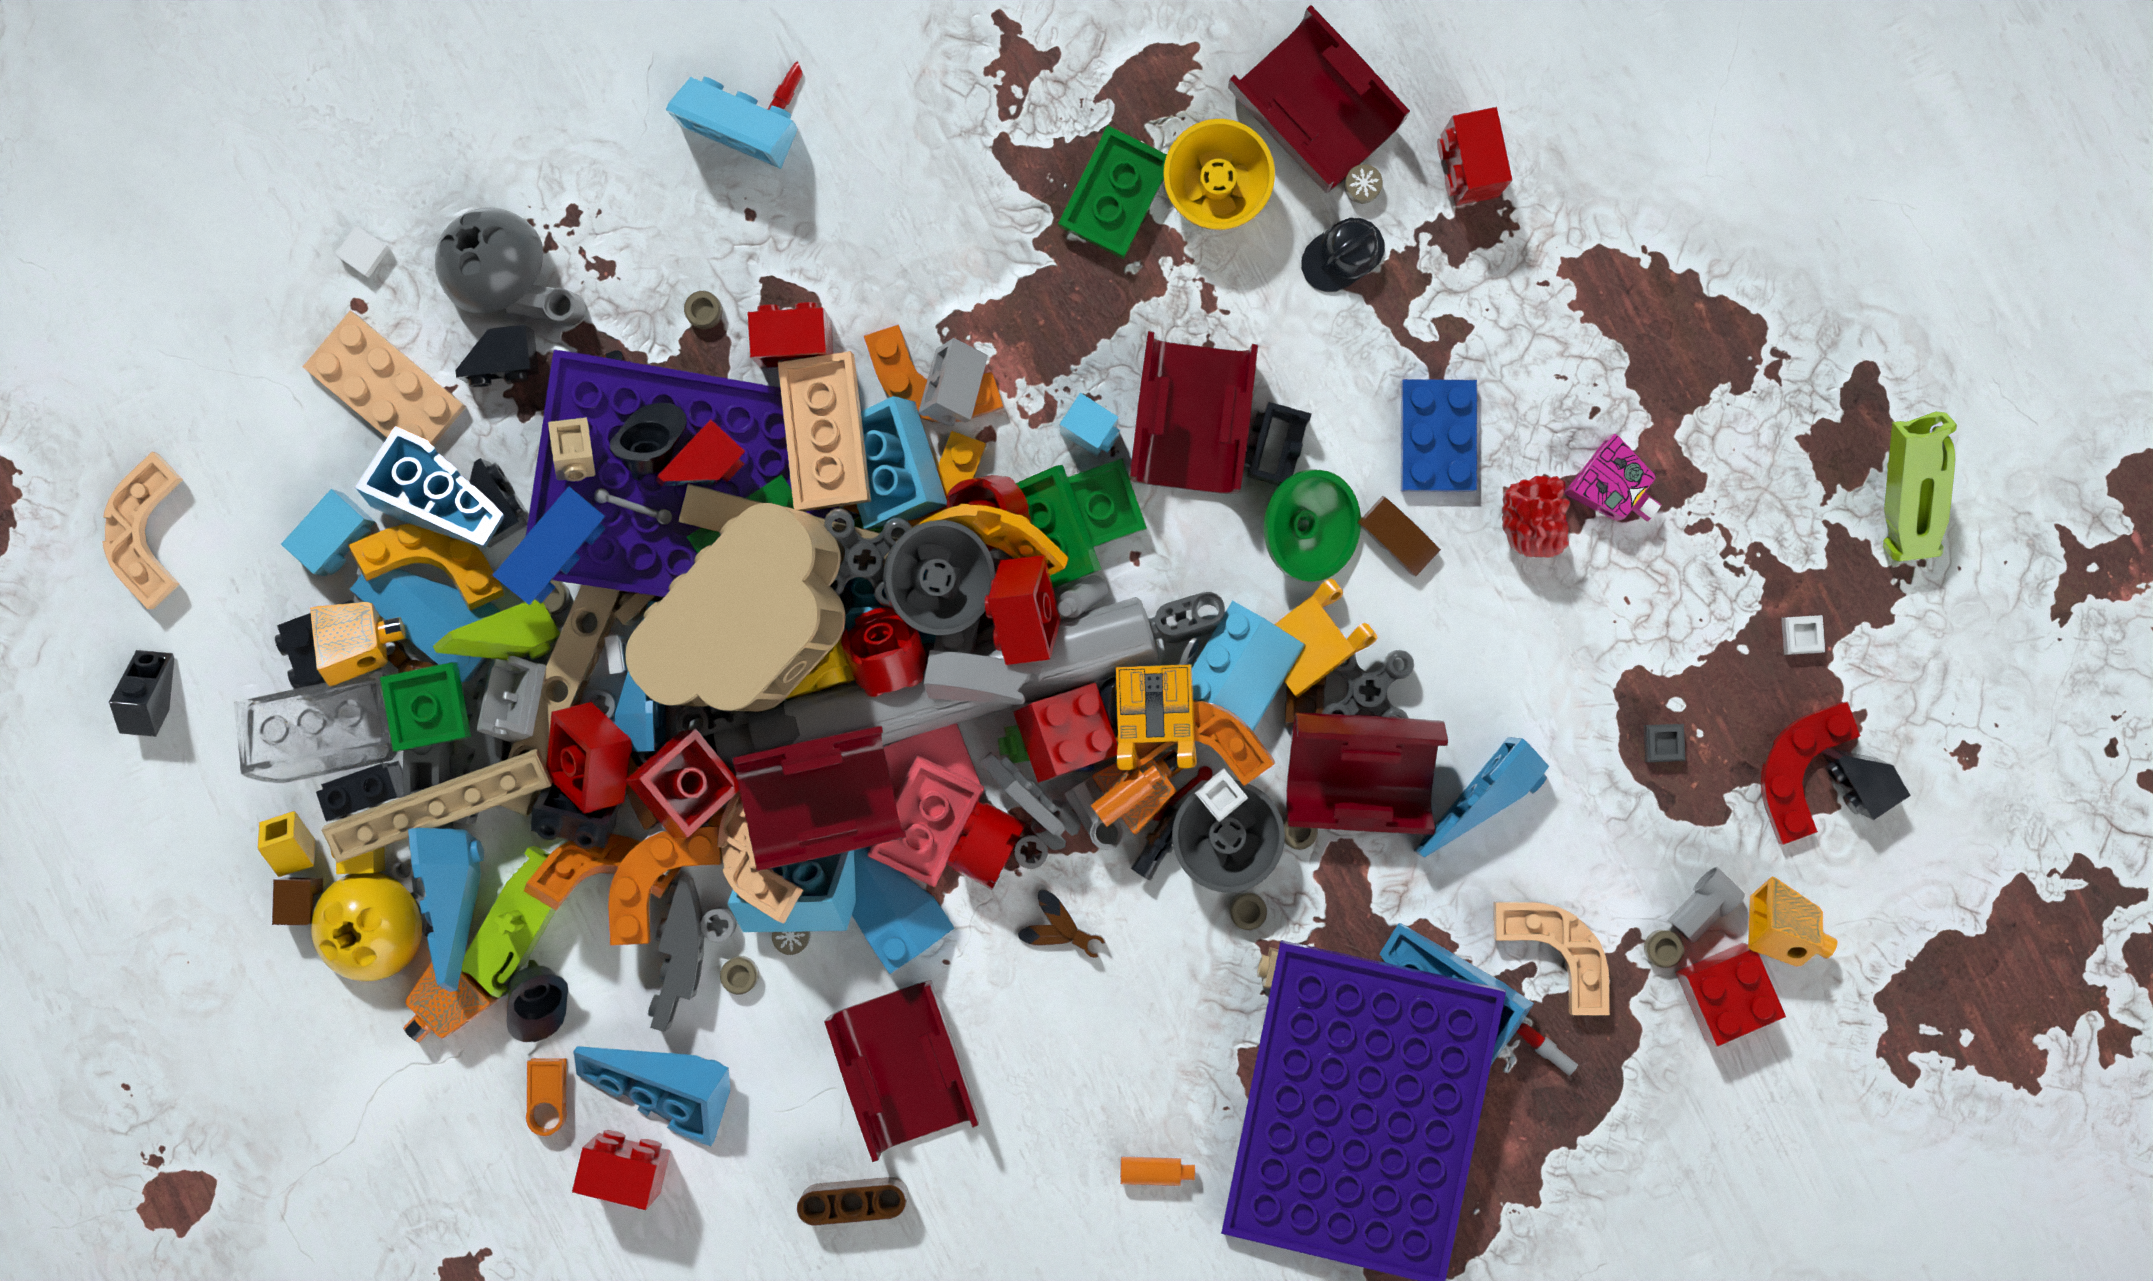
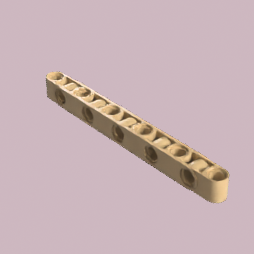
[500,585,627,817]

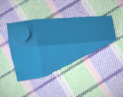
[355,426,504,548]
[350,568,502,683]
[613,600,666,752]
[1414,737,1550,857]
[408,828,484,992]
[852,847,955,974]
[1379,923,1534,1065]
[573,1046,730,1146]

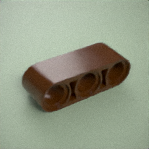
[797,1177,909,1225]

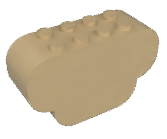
[625,503,845,712]

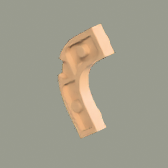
[102,452,183,609]
[718,790,803,923]
[1493,902,1610,1015]

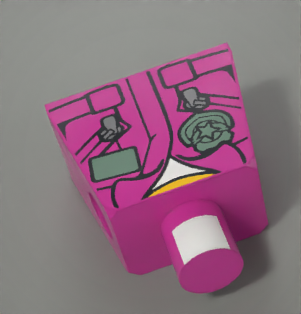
[1564,433,1661,522]

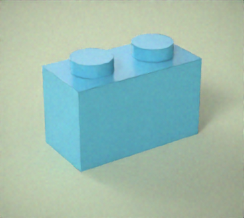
[1060,393,1120,457]
[281,489,375,576]

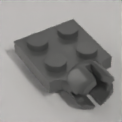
[980,752,1081,850]

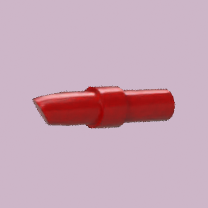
[767,61,803,110]

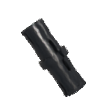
[1131,805,1178,881]

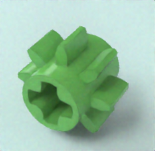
[997,725,1030,763]

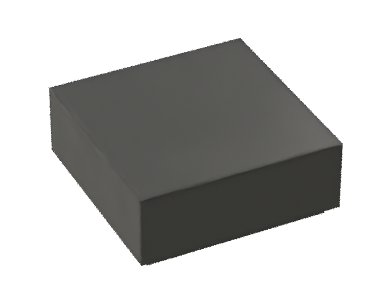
[1643,724,1685,762]

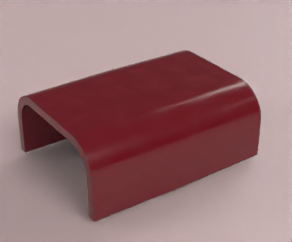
[1228,5,1410,193]
[1129,331,1258,494]
[1286,712,1448,835]
[733,726,906,871]
[824,980,980,1162]

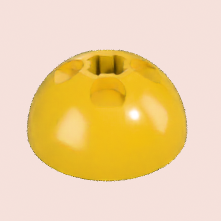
[1164,119,1275,230]
[311,872,422,981]

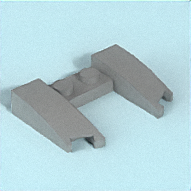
[924,558,1044,704]

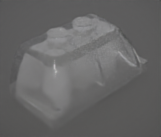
[234,671,397,783]

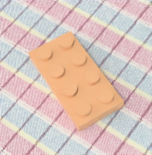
[302,310,467,446]
[778,351,871,512]

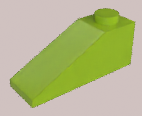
[433,600,560,660]

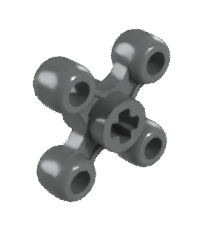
[824,509,912,607]
[1322,650,1414,718]

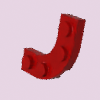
[1761,701,1861,845]

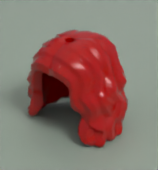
[1502,476,1570,558]

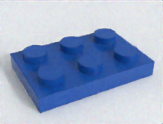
[1401,379,1477,492]

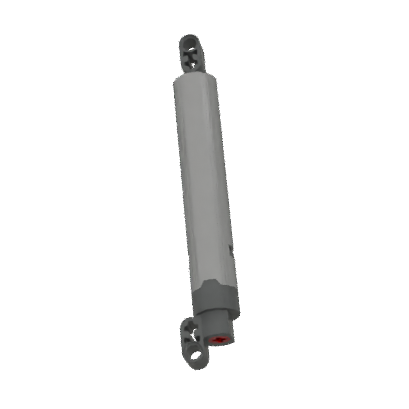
[675,592,1225,777]

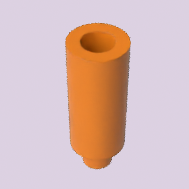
[1090,765,1162,827]
[1120,1157,1195,1186]

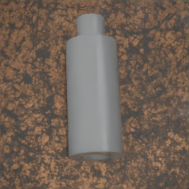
[1057,575,1108,618]

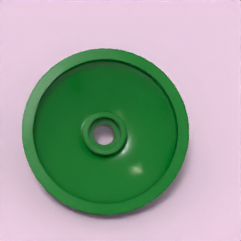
[1264,469,1361,582]

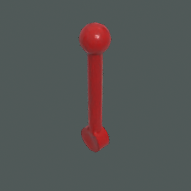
[1153,766,1213,821]

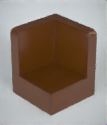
[272,877,323,925]

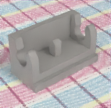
[918,338,988,426]
[477,656,546,743]

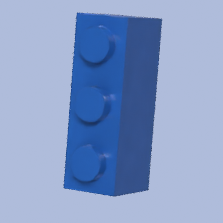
[493,487,606,605]

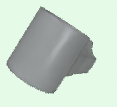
[506,285,586,325]
[1064,777,1124,850]
[1667,867,1745,944]

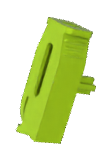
[1883,411,1957,562]
[461,846,556,998]

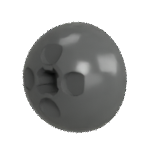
[435,208,543,313]
[883,520,995,635]
[1172,780,1285,893]

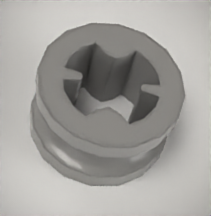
[582,689,618,720]
[1015,835,1048,869]
[701,907,737,942]

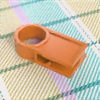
[526,1058,567,1136]

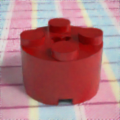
[942,475,1031,552]
[841,607,927,697]
[946,802,1026,890]

